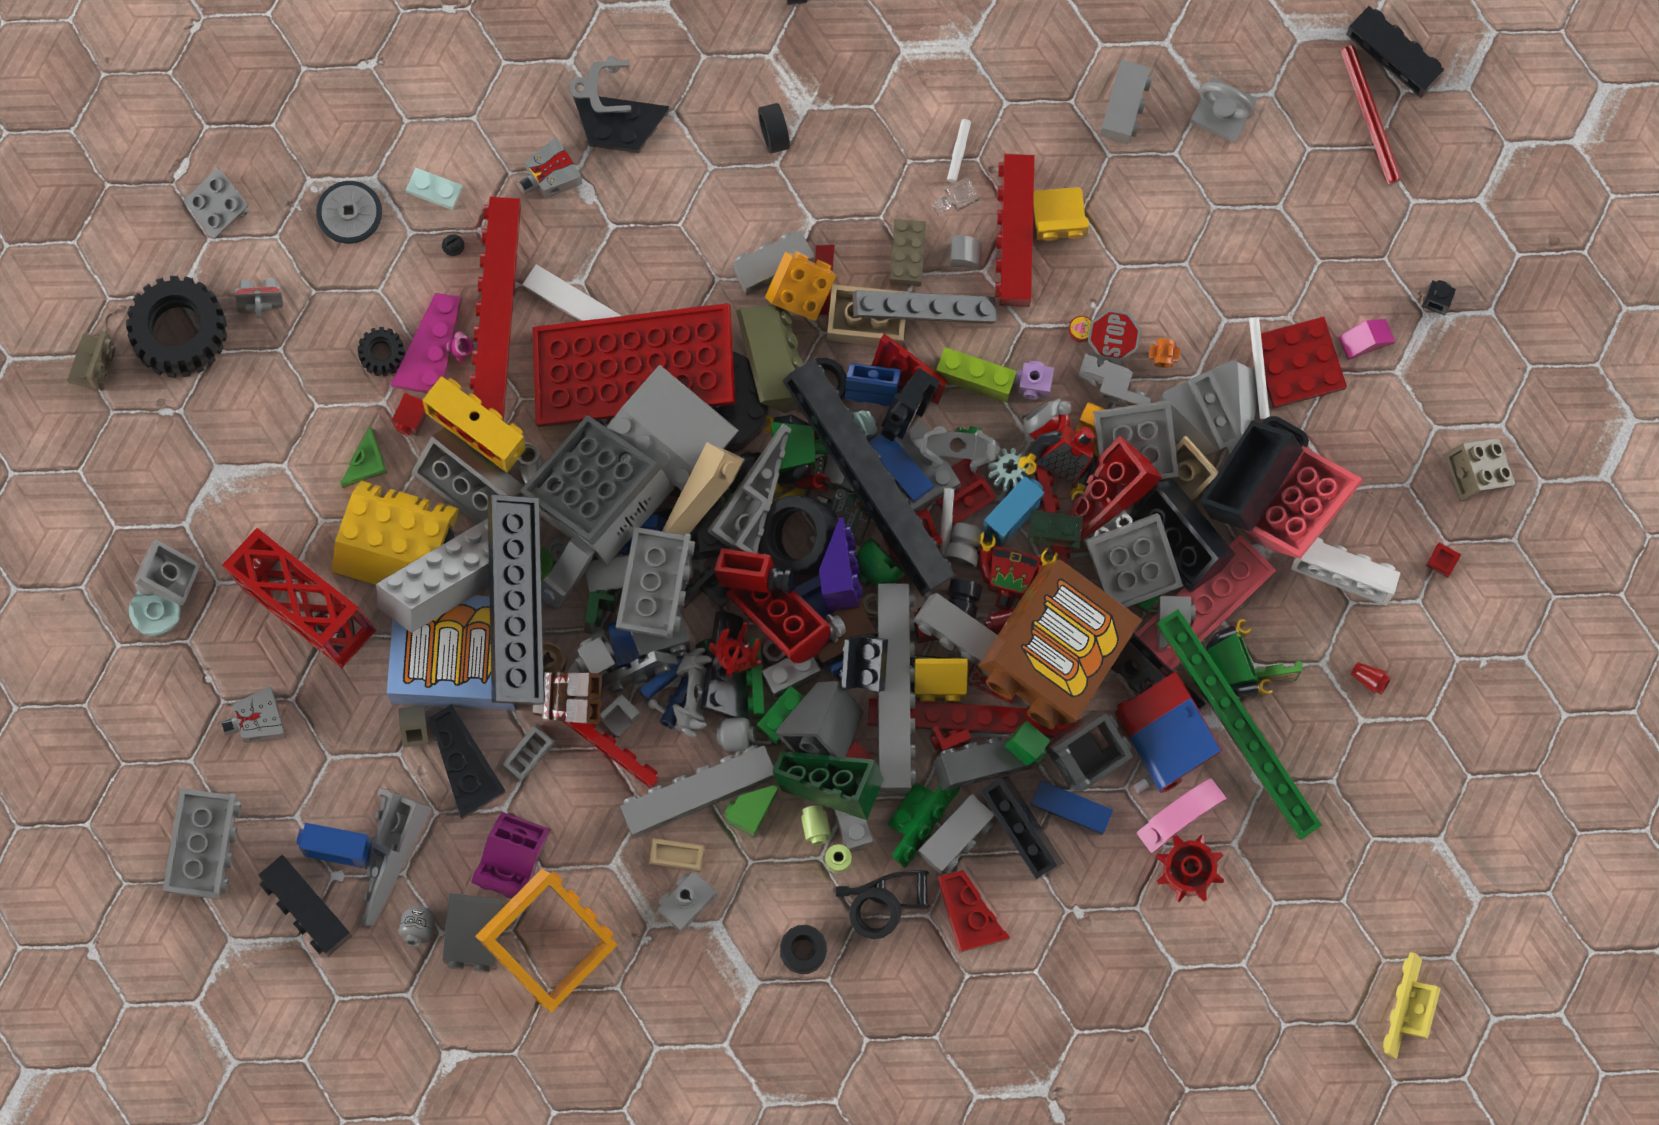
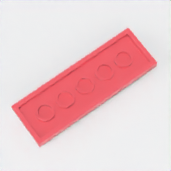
[1135,534,1277,670]

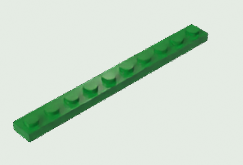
[1156,609,1322,840]

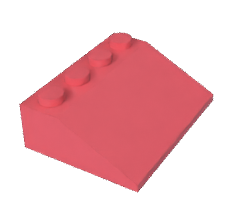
[1245,446,1363,559]

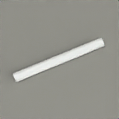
[1249,318,1270,420]

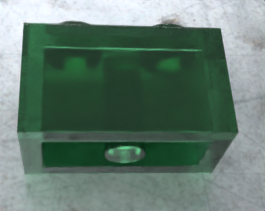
[1028,510,1083,548]

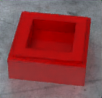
[1426,542,1461,578]

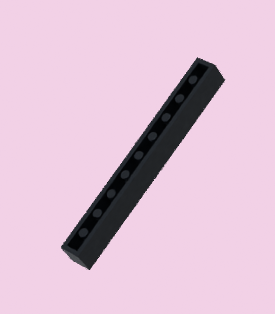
[782,359,955,596]

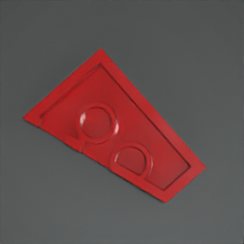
[937,870,1010,953]

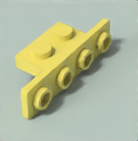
[1383,952,1440,1059]

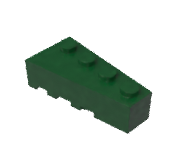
[772,751,884,820]

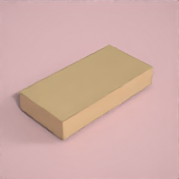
[649,838,704,872]

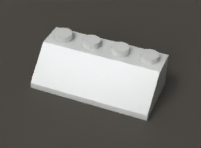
[1291,537,1400,606]

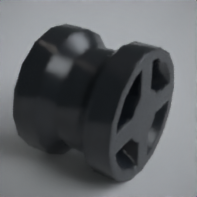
[768,566,796,594]

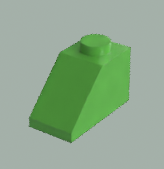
[724,785,778,837]

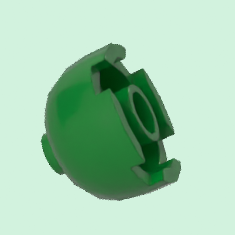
[856,538,905,587]

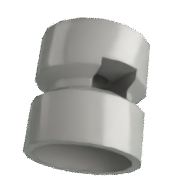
[944,523,987,569]

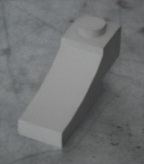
[541,535,595,610]

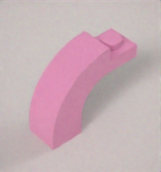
[1136,778,1227,853]

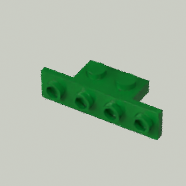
[887,783,960,868]

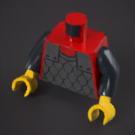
[1018,426,1096,501]

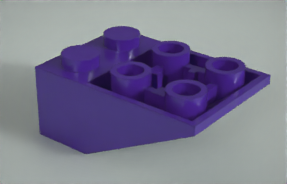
[819,517,863,612]

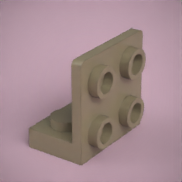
[67,329,116,391]
[1444,438,1515,501]

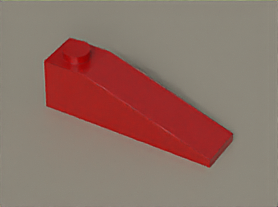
[1064,436,1162,543]

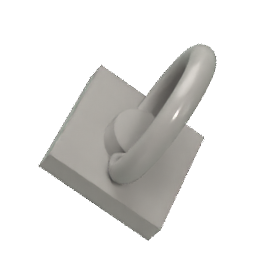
[1190,77,1257,144]

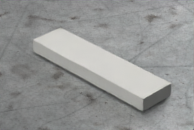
[522,264,621,321]

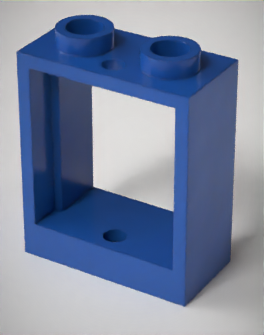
[297,823,371,869]

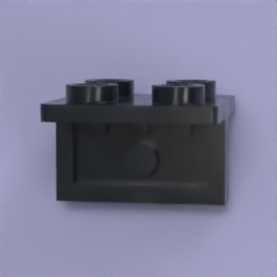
[841,633,888,692]

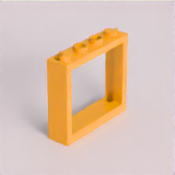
[475,869,618,1013]

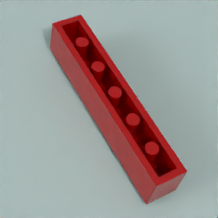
[995,154,1035,307]

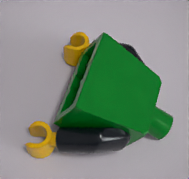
[762,415,829,494]
[1206,619,1273,697]

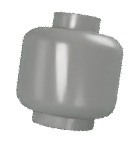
[717,718,757,752]

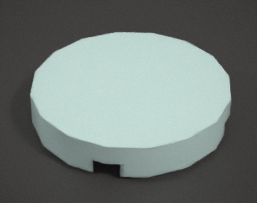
[129,591,181,637]

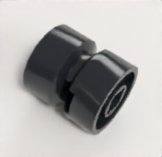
[947,578,983,619]

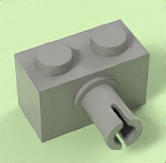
[658,871,717,934]

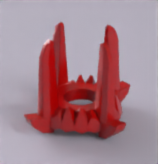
[709,622,762,676]

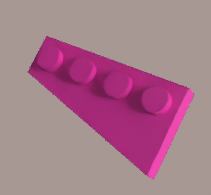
[391,293,461,393]

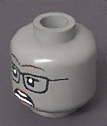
[398,905,435,946]

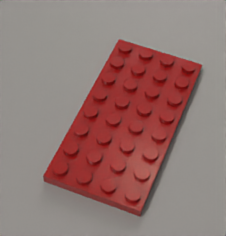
[532,303,735,427]

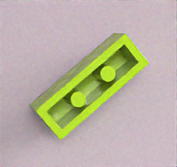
[936,347,1017,402]

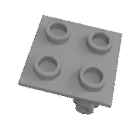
[184,167,249,239]

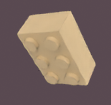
[827,284,908,347]

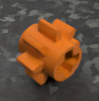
[1149,338,1181,368]

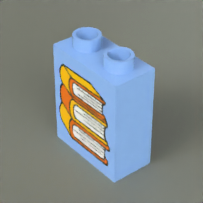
[387,596,515,711]

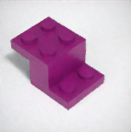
[471,812,551,899]

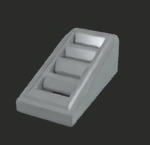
[502,724,557,781]

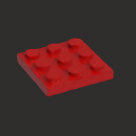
[1261,316,1347,409]

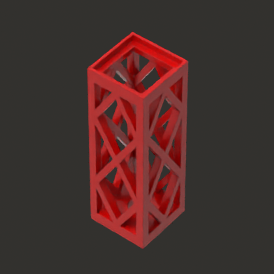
[222,528,377,669]

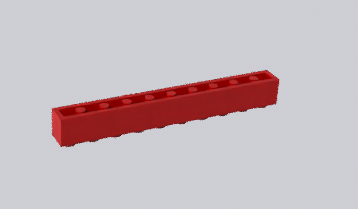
[470,196,521,421]

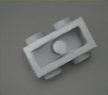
[575,637,616,686]

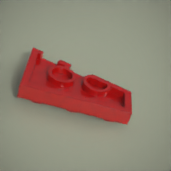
[871,333,948,404]

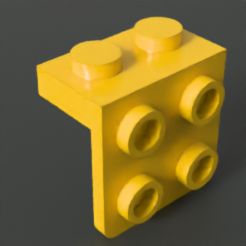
[1033,187,1089,241]

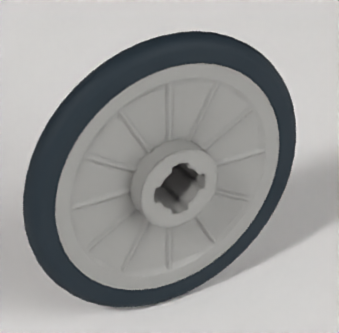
[316,181,382,244]

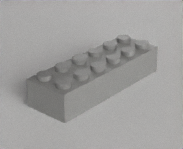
[376,518,489,633]

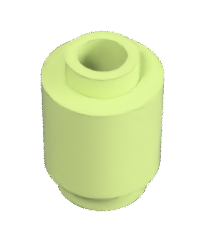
[801,805,831,845]
[825,844,852,874]

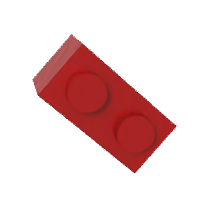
[714,548,774,593]

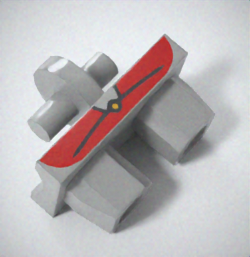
[234,278,283,318]

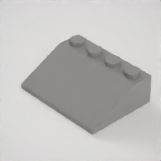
[606,365,739,490]

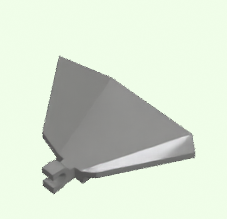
[1159,360,1258,457]

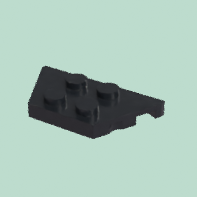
[573,96,669,153]

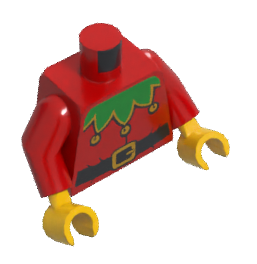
[978,532,1058,610]

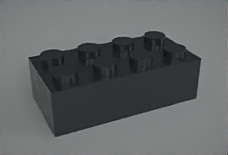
[1200,420,1303,532]

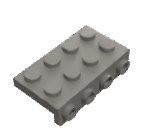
[616,527,695,639]
[163,788,242,900]

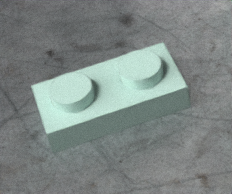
[406,167,463,210]

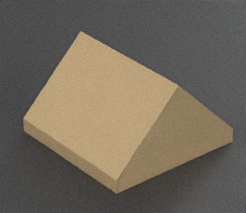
[1163,436,1218,502]

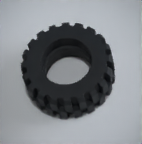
[126,276,227,378]

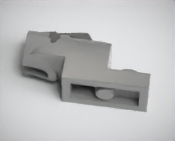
[1078,353,1151,407]

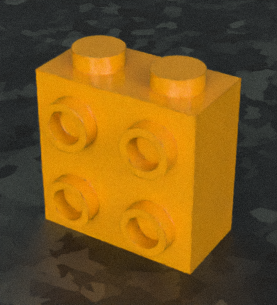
[765,251,837,321]

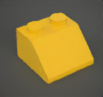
[914,659,968,703]

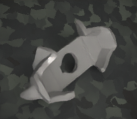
[912,426,1001,473]
[673,648,713,737]

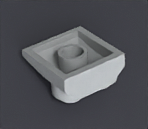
[134,540,201,606]

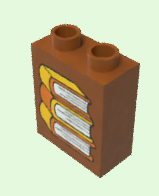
[978,559,1142,729]

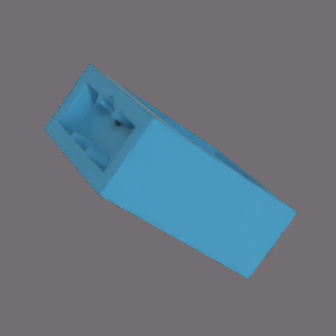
[982,476,1045,547]

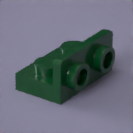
[584,590,616,634]

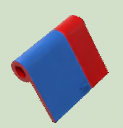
[1115,671,1223,793]

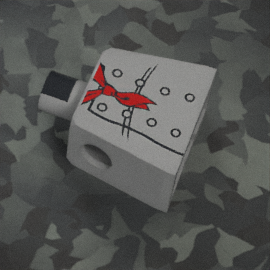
[221,686,286,743]

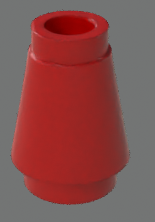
[1351,662,1391,695]

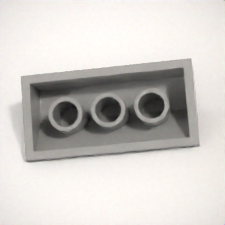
[411,427,524,524]

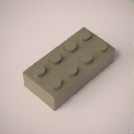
[890,219,926,286]

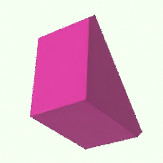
[1338,319,1395,360]

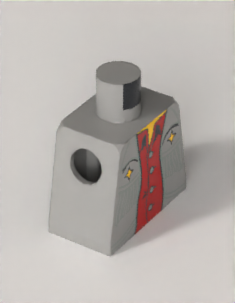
[518,137,582,198]

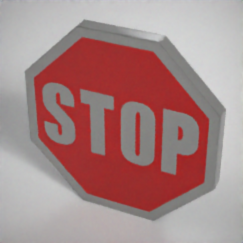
[1088,309,1141,361]

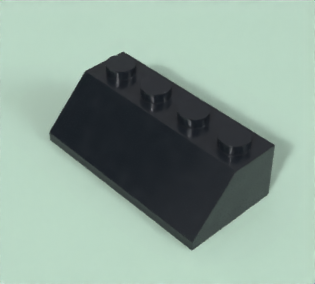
[1129,479,1236,593]

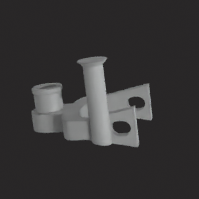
[569,56,631,113]

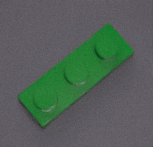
[746,637,764,719]

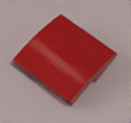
[935,459,997,526]

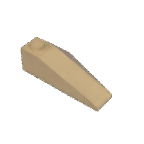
[662,442,745,536]

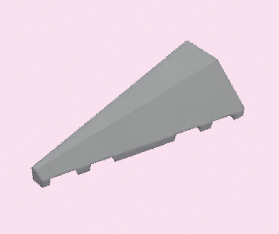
[706,424,791,553]
[360,788,432,927]

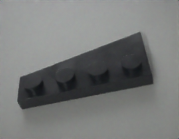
[701,610,750,721]
[429,704,506,820]

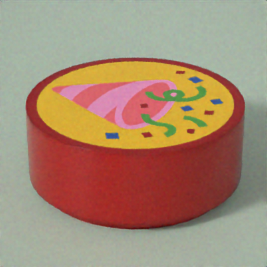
[1069,316,1092,343]

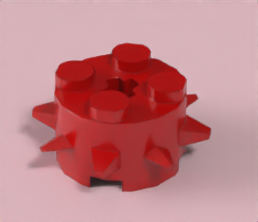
[1156,835,1224,902]

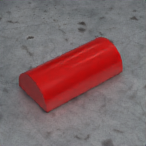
[726,588,831,663]

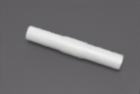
[947,119,971,183]
[939,488,954,555]

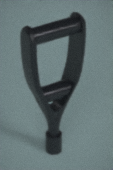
[836,870,930,909]

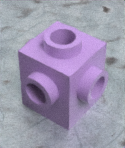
[1015,361,1054,400]

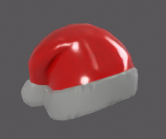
[1024,398,1071,440]

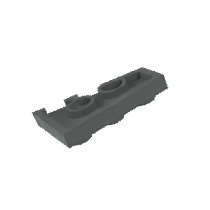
[601,651,678,693]

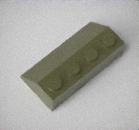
[736,305,804,414]

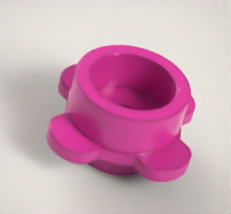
[446,332,474,362]

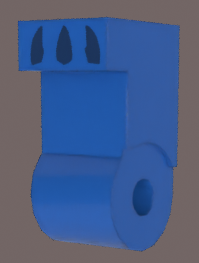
[607,621,639,669]

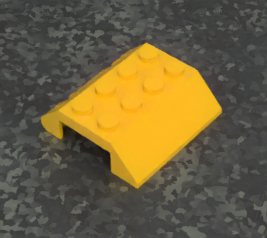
[331,481,459,585]

